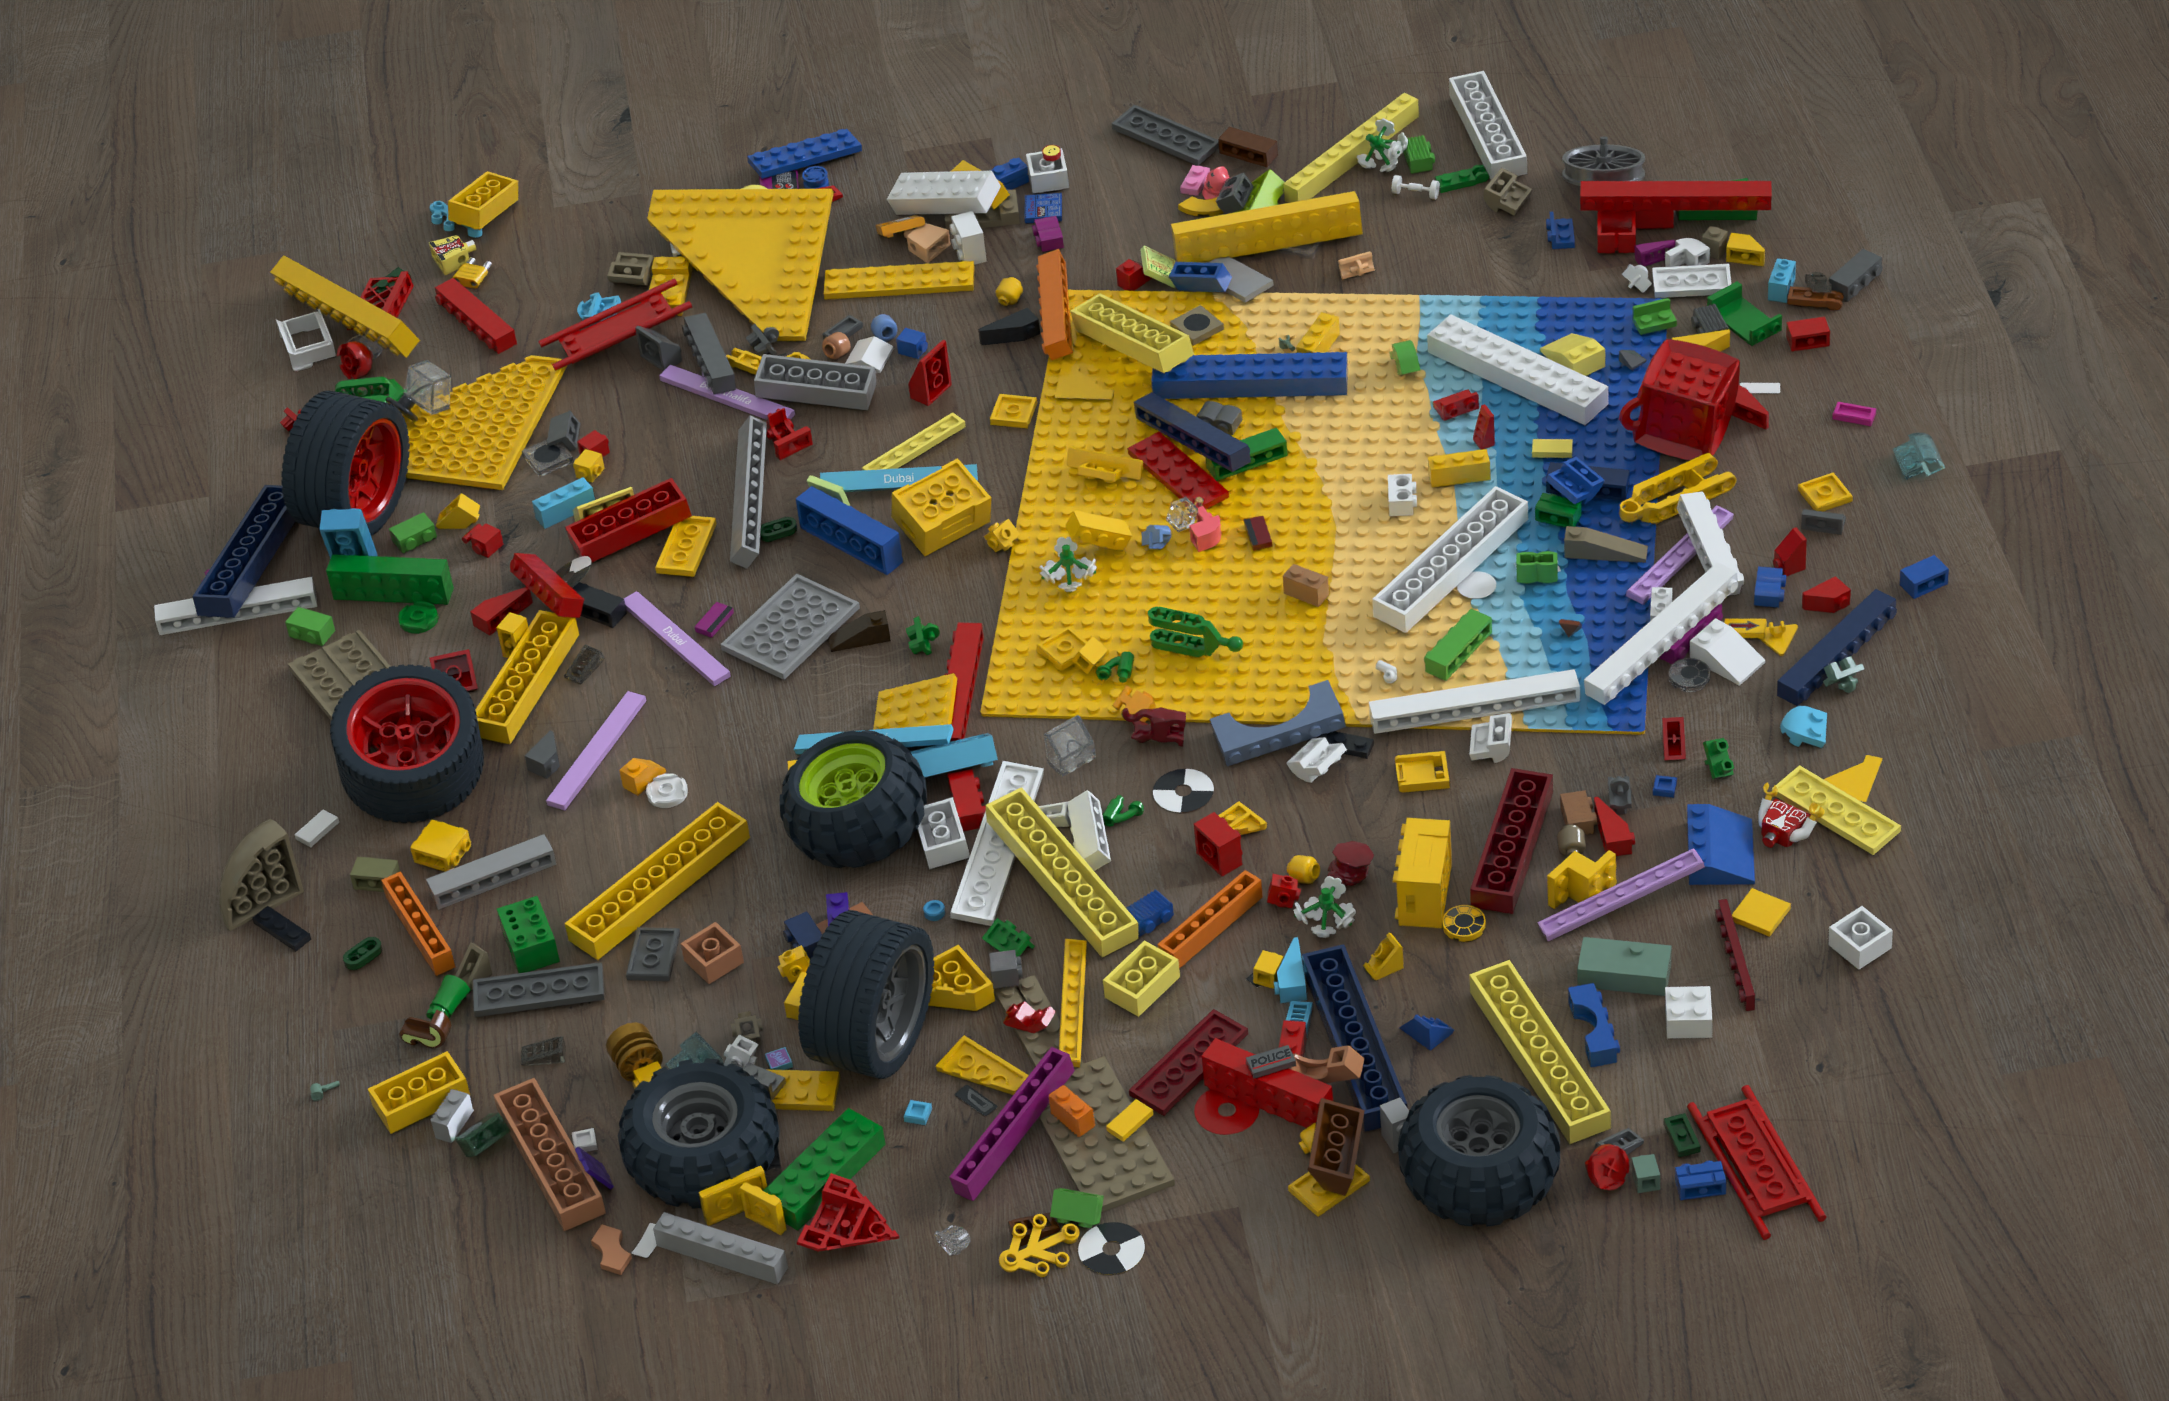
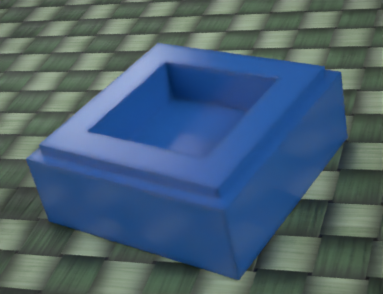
[1653,775,1677,798]

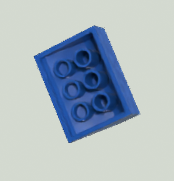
[1687,804,1755,885]

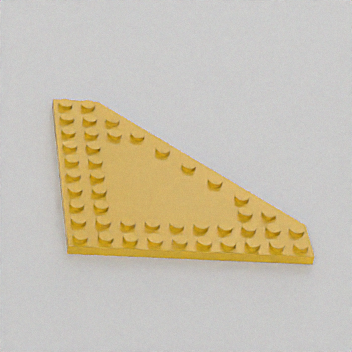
[647,189,834,341]
[402,355,568,490]

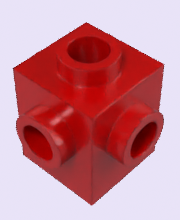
[1267,874,1301,908]

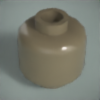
[1557,825,1586,857]

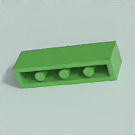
[1424,609,1492,681]

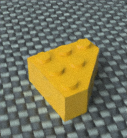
[928,945,995,1011]

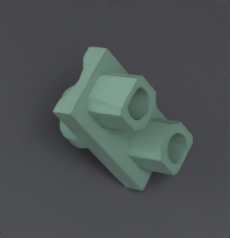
[1823,656,1865,693]

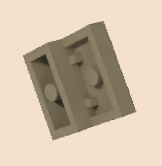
[1483,167,1532,216]
[607,252,654,286]

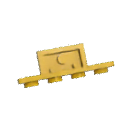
[1067,447,1143,483]

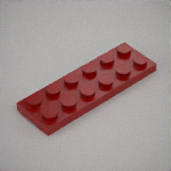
[1127,432,1229,513]

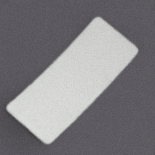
[632,1223,657,1258]

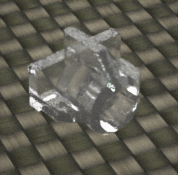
[934,1225,971,1256]

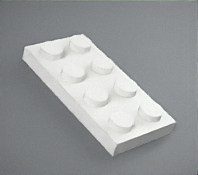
[1652,264,1731,298]

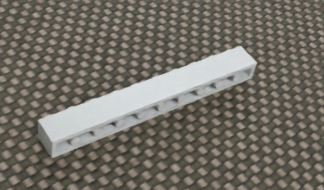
[1584,562,1738,705]
[1369,669,1580,734]

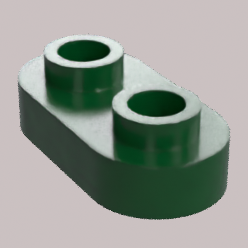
[760,517,797,542]
[343,937,382,970]

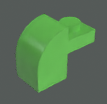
[1389,340,1420,375]

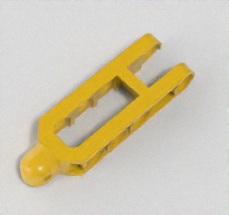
[1619,453,1737,524]

